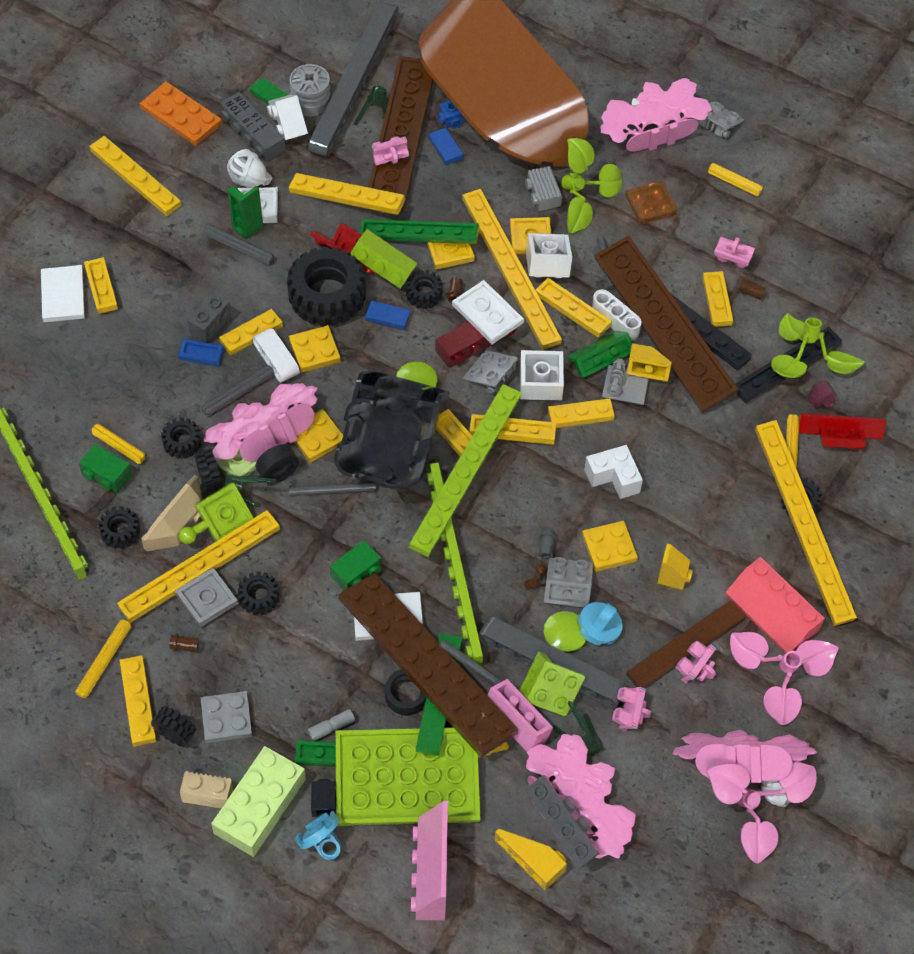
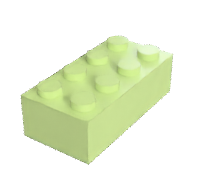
[211,746,306,857]

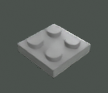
[175,568,238,627]
[201,691,252,743]

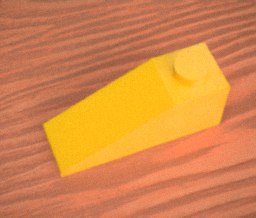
[494,829,567,891]

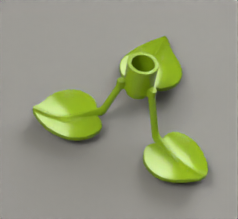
[562,138,623,233]
[771,313,865,378]

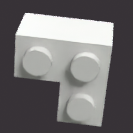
[267,95,308,140]
[584,445,643,499]

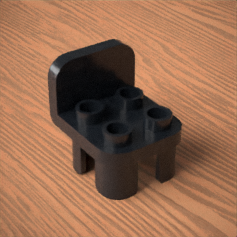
[334,371,450,488]

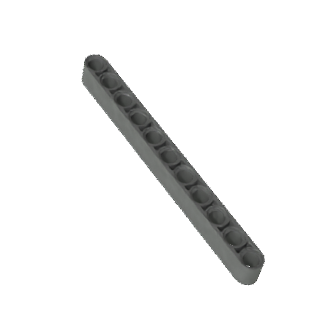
[308,1,399,157]

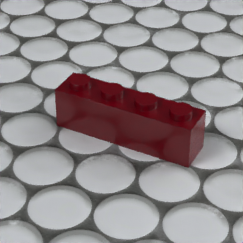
[435,321,517,368]

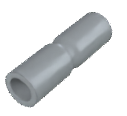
[307,709,355,741]

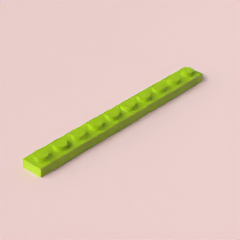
[409,384,522,557]
[0,407,88,580]
[426,463,483,666]

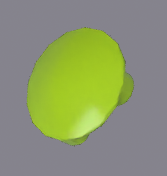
[396,362,437,387]
[543,611,586,652]

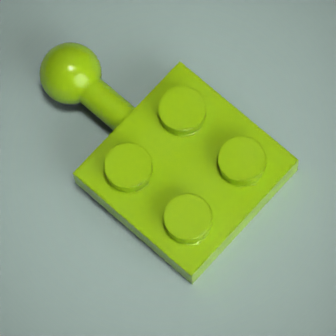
[179,483,253,544]

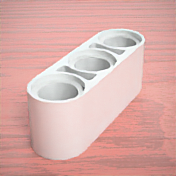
[592,289,641,341]
[252,328,300,383]

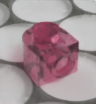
[808,380,837,409]

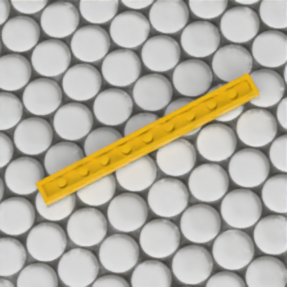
[462,189,562,350]
[755,420,857,626]

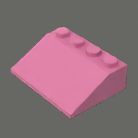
[411,801,448,921]

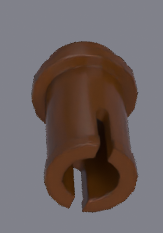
[446,277,463,303]
[738,279,766,300]
[169,633,199,652]

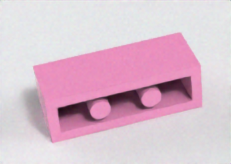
[487,679,553,752]

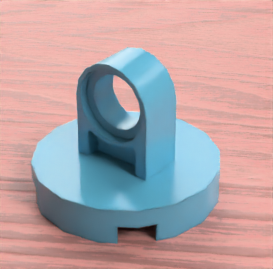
[577,602,623,646]
[295,811,341,860]

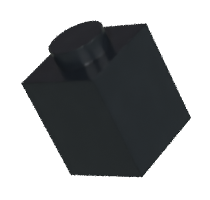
[311,779,336,817]

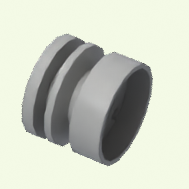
[289,64,331,117]

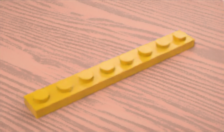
[117,510,280,623]

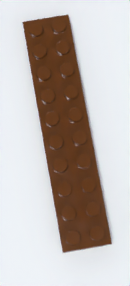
[368,56,433,212]
[594,235,739,413]
[338,573,518,758]

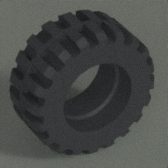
[287,247,366,326]

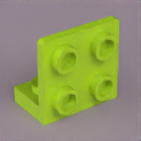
[519,651,585,716]

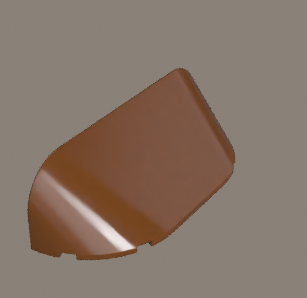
[418,0,589,167]

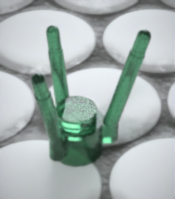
[354,85,389,125]
[223,474,276,507]
[553,701,603,757]

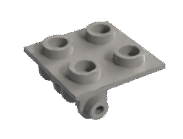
[695,101,744,138]
[463,350,518,394]
[602,359,649,405]

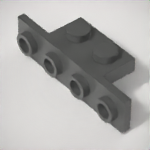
[526,775,599,868]

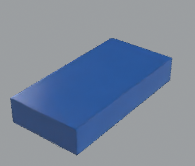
[429,128,463,165]
[365,301,410,330]
[178,339,224,367]

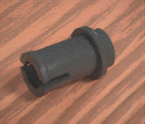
[539,529,557,559]

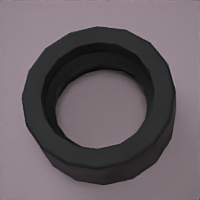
[255,444,299,484]
[385,670,426,715]

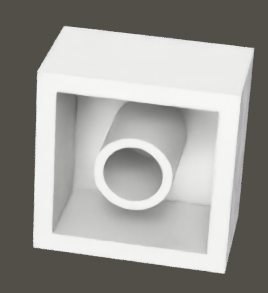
[526,233,572,278]
[520,350,564,400]

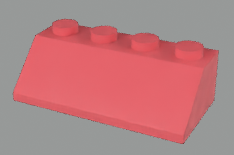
[725,557,825,654]

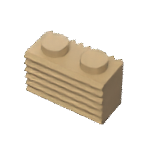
[180,771,234,808]

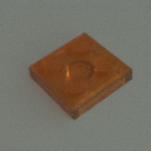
[625,181,677,225]

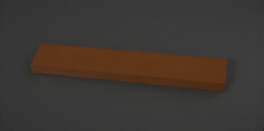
[626,600,746,688]

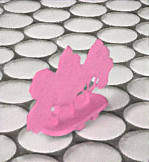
[600,78,712,152]
[204,383,318,462]
[673,730,817,783]
[526,734,636,859]

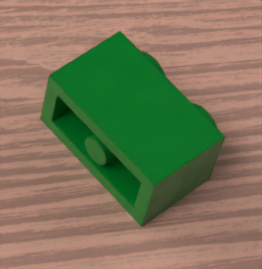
[79,444,132,493]
[330,540,382,590]

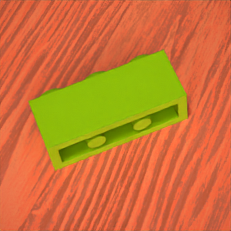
[351,229,417,289]

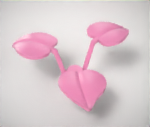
[730,632,838,726]
[707,762,817,863]

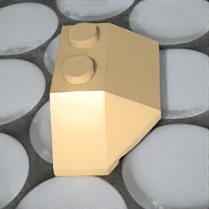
[141,475,203,551]

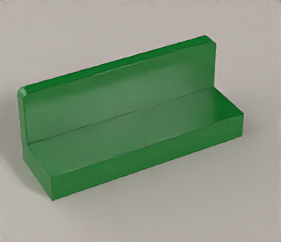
[227,186,263,239]
[566,331,632,378]

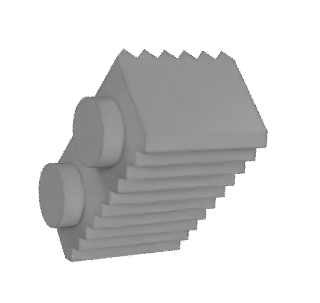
[525,166,562,211]

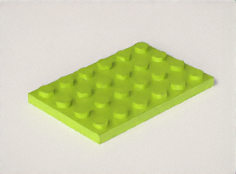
[335,728,480,826]

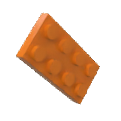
[139,82,222,146]

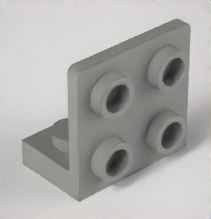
[544,557,593,607]

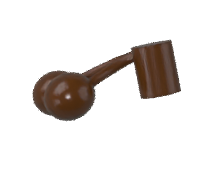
[524,564,547,589]

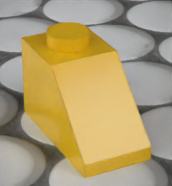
[627,343,672,382]
[657,544,693,590]

